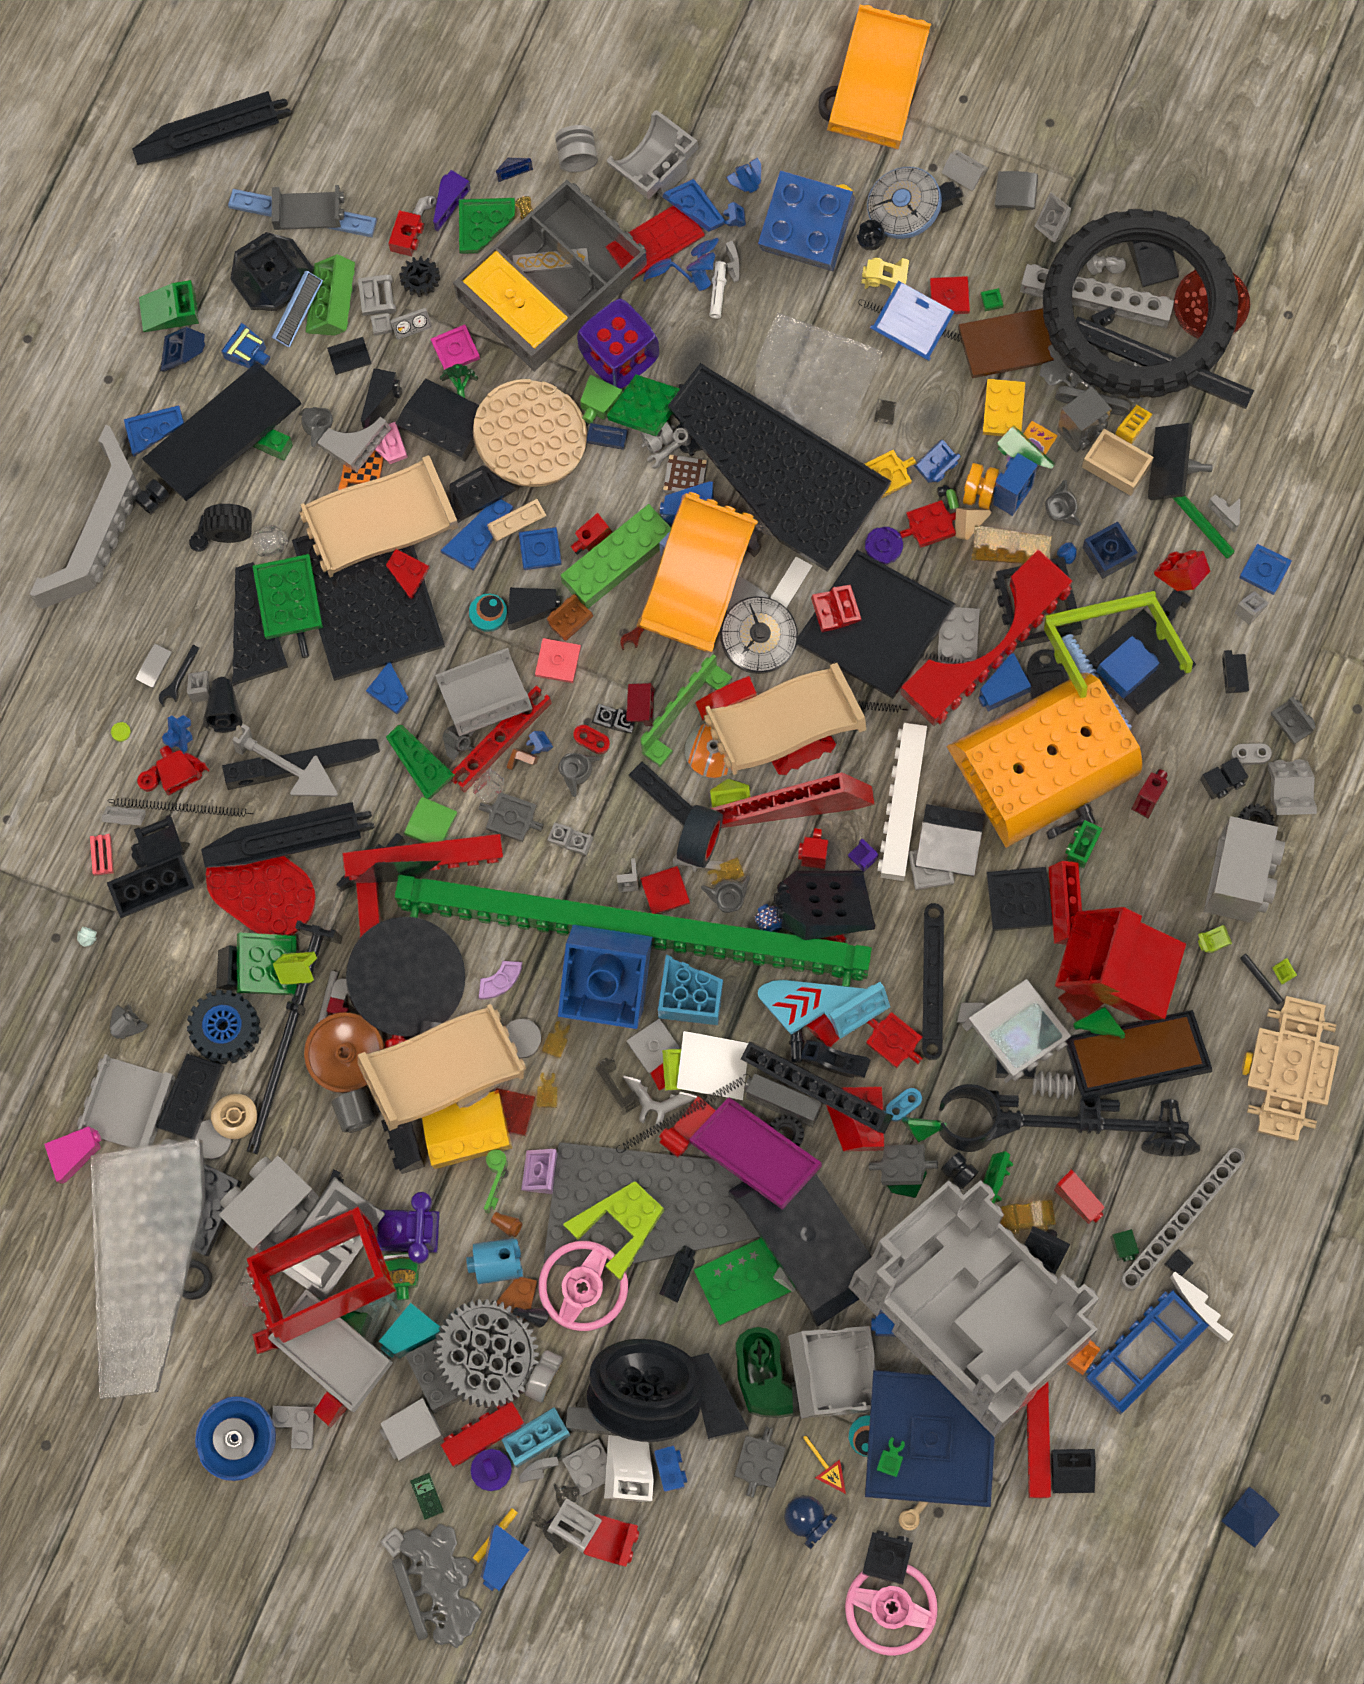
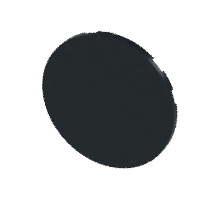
[346,917,466,1037]

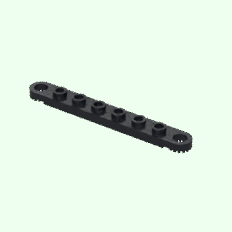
[922,903,944,1061]

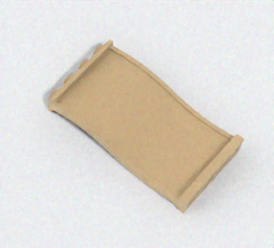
[299,455,458,577]
[704,663,866,775]
[358,1004,526,1130]

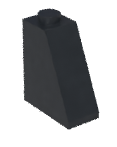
[508,587,561,630]

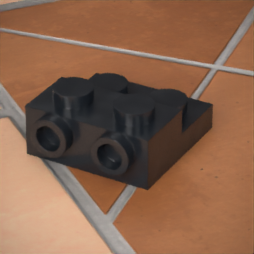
[862,1530,913,1585]

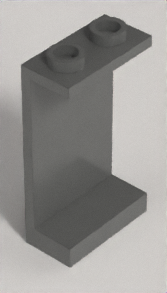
[271,185,344,230]

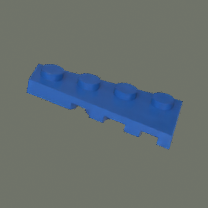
[441,499,514,571]

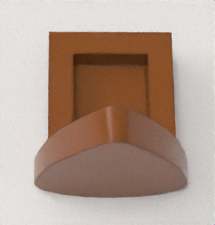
[507,748,539,770]

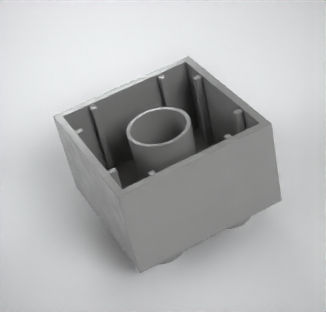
[1204,816,1285,923]
[219,1156,319,1253]

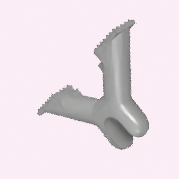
[623,1075,697,1127]

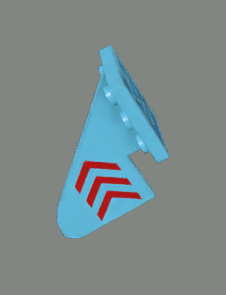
[758,980,890,1039]

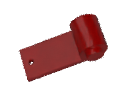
[659,1096,716,1158]

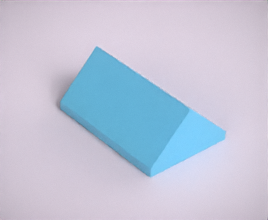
[501,1408,570,1468]

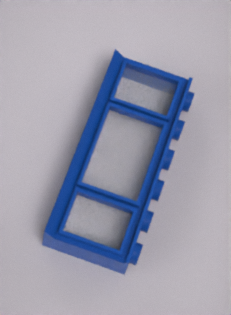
[1085,1290,1209,1415]

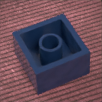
[1082,521,1138,579]

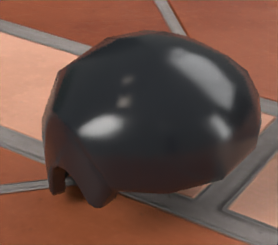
[857,220,886,250]

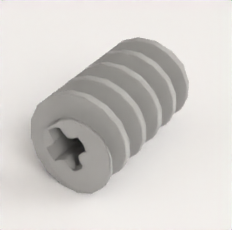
[1032,1070,1076,1100]

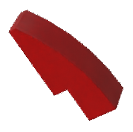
[695,676,757,721]

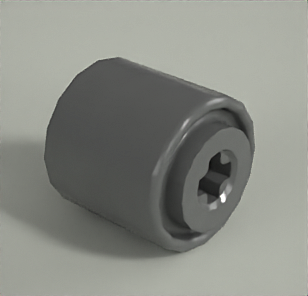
[331,1089,376,1133]

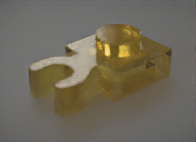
[707,857,745,884]
[542,1021,570,1059]
[536,1072,558,1108]

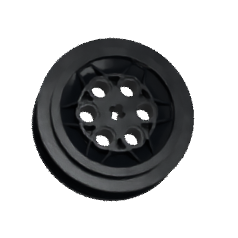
[586,1339,704,1442]

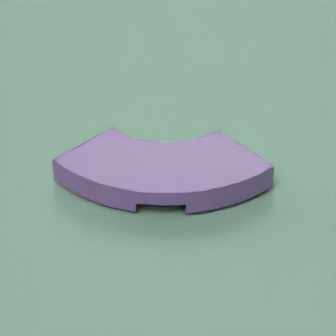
[479,961,523,1000]

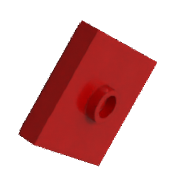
[930,276,970,314]
[640,866,690,914]

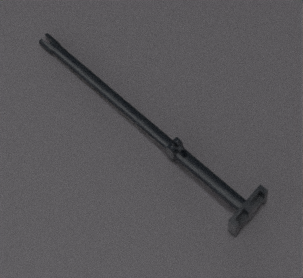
[246,920,343,1155]

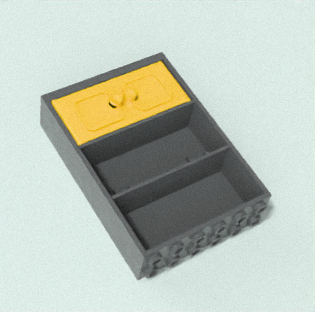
[453,180,647,372]

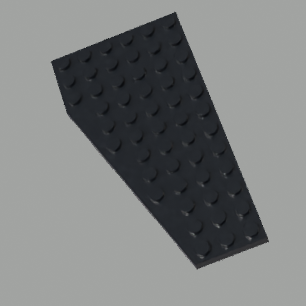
[668,363,892,572]

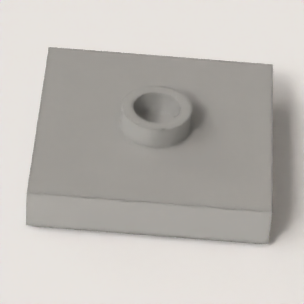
[626,1019,680,1074]

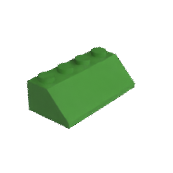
[306,254,355,336]

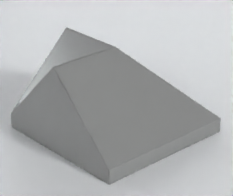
[1034,192,1071,242]

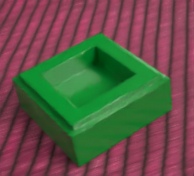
[980,288,1004,312]

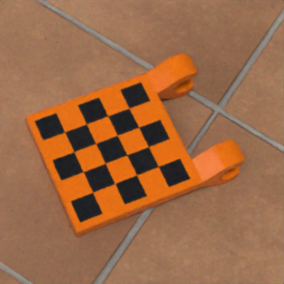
[338,450,384,490]

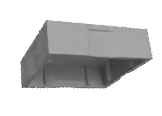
[788,1326,876,1419]

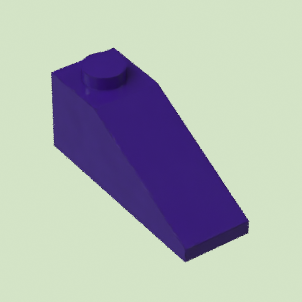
[433,170,471,231]

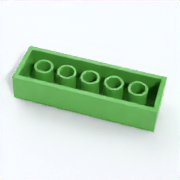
[560,504,671,609]

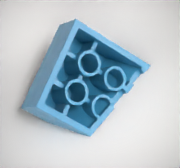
[658,955,723,1025]

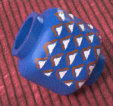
[755,904,782,932]

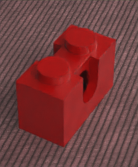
[388,210,424,257]

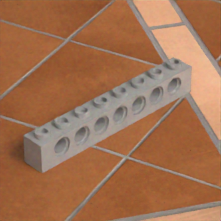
[1020,264,1174,329]

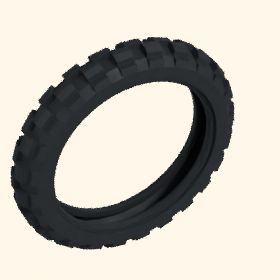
[1042,209,1238,399]

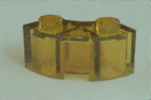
[1000,1200,1056,1235]

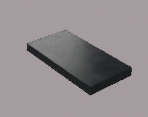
[1148,423,1192,501]
[157,1054,224,1140]

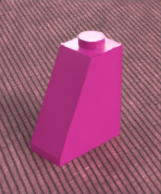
[44,1127,101,1184]

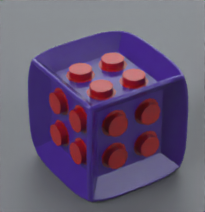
[577,298,659,389]

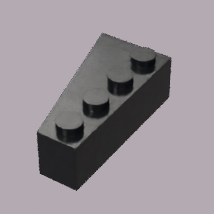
[692,1353,749,1441]

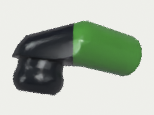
[937,485,959,509]

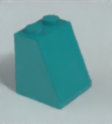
[379,1303,442,1359]

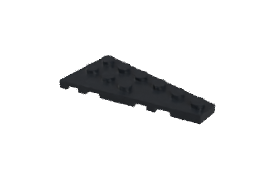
[232,562,288,686]

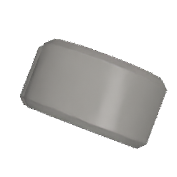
[524,1350,563,1403]

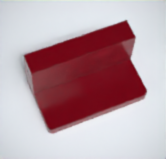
[626,683,655,726]

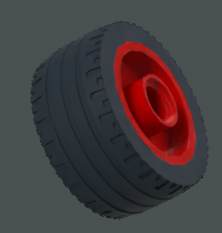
[677,805,723,868]

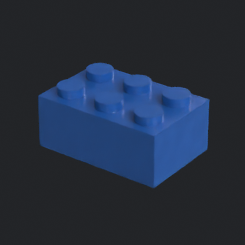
[993,453,1038,516]

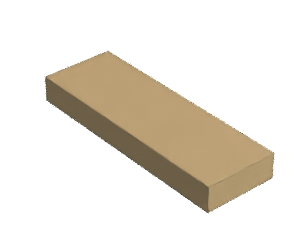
[487,499,546,542]

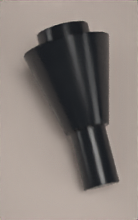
[513,1307,548,1328]

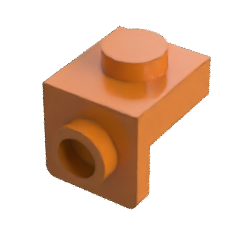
[1067,1341,1100,1375]

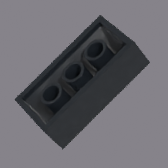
[107,854,195,919]
[376,1103,425,1174]

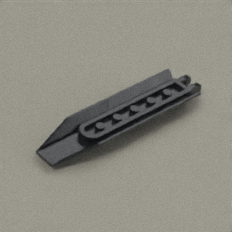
[132,91,291,165]
[201,802,374,868]

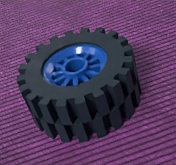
[187,990,261,1064]

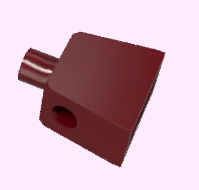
[1131,769,1168,819]

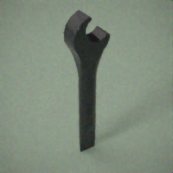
[159,645,200,707]

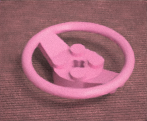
[538,1241,628,1331]
[845,1565,938,1656]

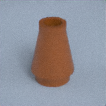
[491,1212,522,1237]

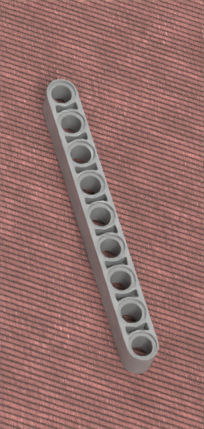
[1120,1148,1245,1291]

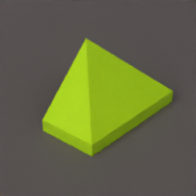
[710,779,750,808]

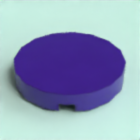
[865,526,903,564]

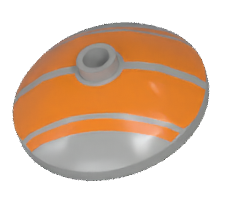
[685,723,732,779]

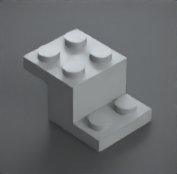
[1268,759,1317,815]

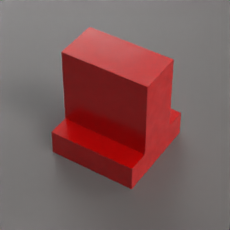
[1055,907,1186,1020]

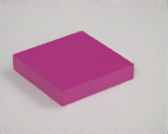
[431,324,480,370]

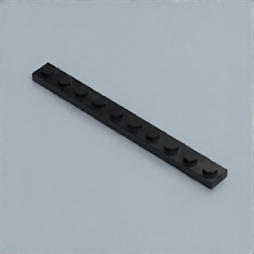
[1076,316,1254,409]

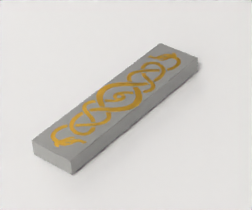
[513,248,589,274]

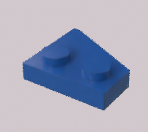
[366,663,409,714]

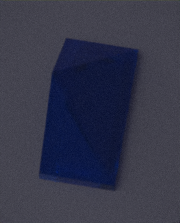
[496,157,533,182]

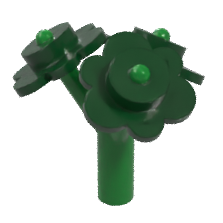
[440,364,478,398]

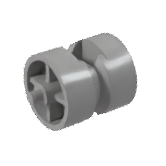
[640,422,675,454]

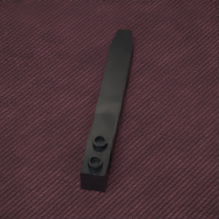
[222,739,380,790]

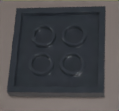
[986,867,1053,931]

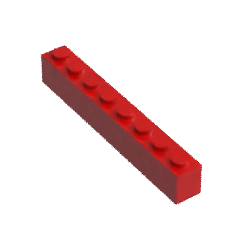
[342,834,503,881]

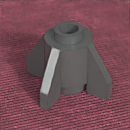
[443,726,475,760]
[109,1004,148,1039]

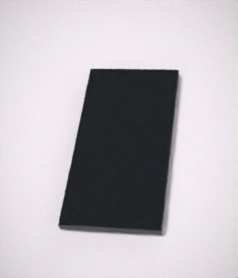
[142,362,302,502]

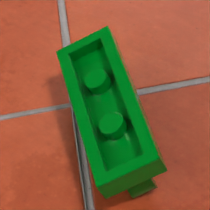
[983,1151,1013,1204]

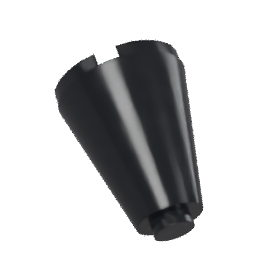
[203,677,243,733]

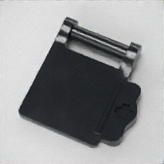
[131,814,183,868]

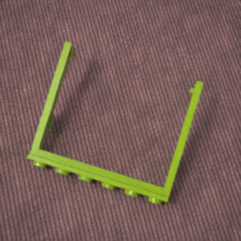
[1044,591,1193,698]

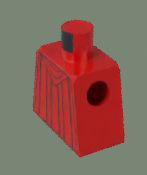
[570,513,613,555]

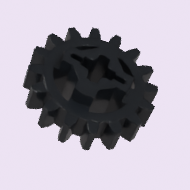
[399,256,441,297]

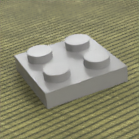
[562,1439,607,1496]

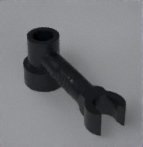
[1046,804,1096,840]

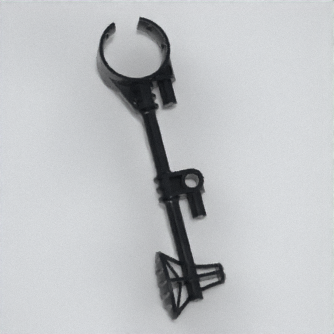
[939,1084,1201,1157]

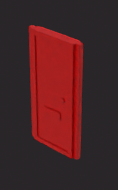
[605,205,705,281]

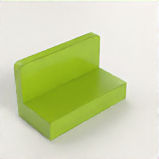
[273,952,317,984]

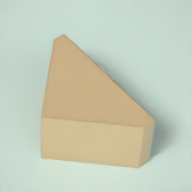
[955,508,992,540]

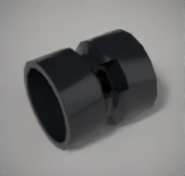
[134,479,170,515]
[941,1152,979,1190]

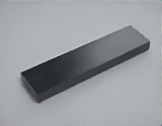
[629,761,693,827]

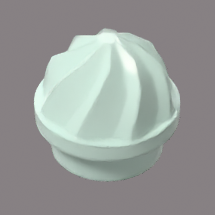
[77,927,97,946]

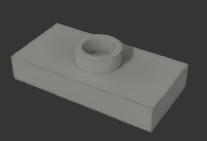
[102,806,146,825]

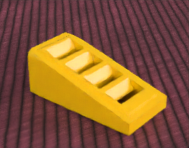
[1115,404,1152,444]

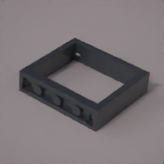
[993,557,1083,648]

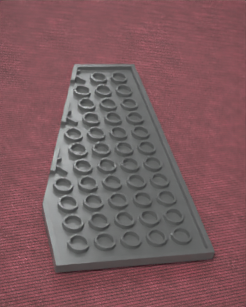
[543,1142,760,1270]

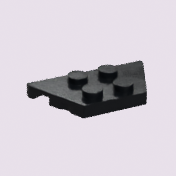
[449,465,516,523]

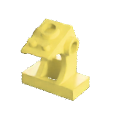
[861,258,909,295]

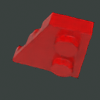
[386,549,430,599]

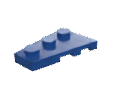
[662,179,725,232]
[124,405,184,457]

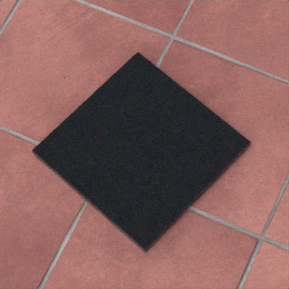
[797,550,955,699]

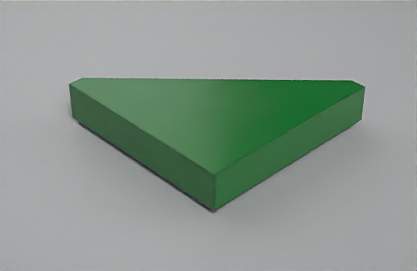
[1073,1007,1125,1039]

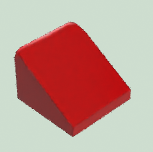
[252,1329,278,1354]

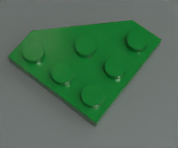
[459,198,515,254]

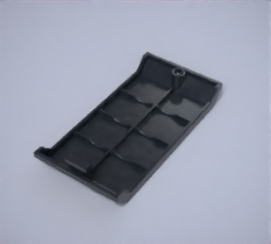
[728,1174,872,1327]

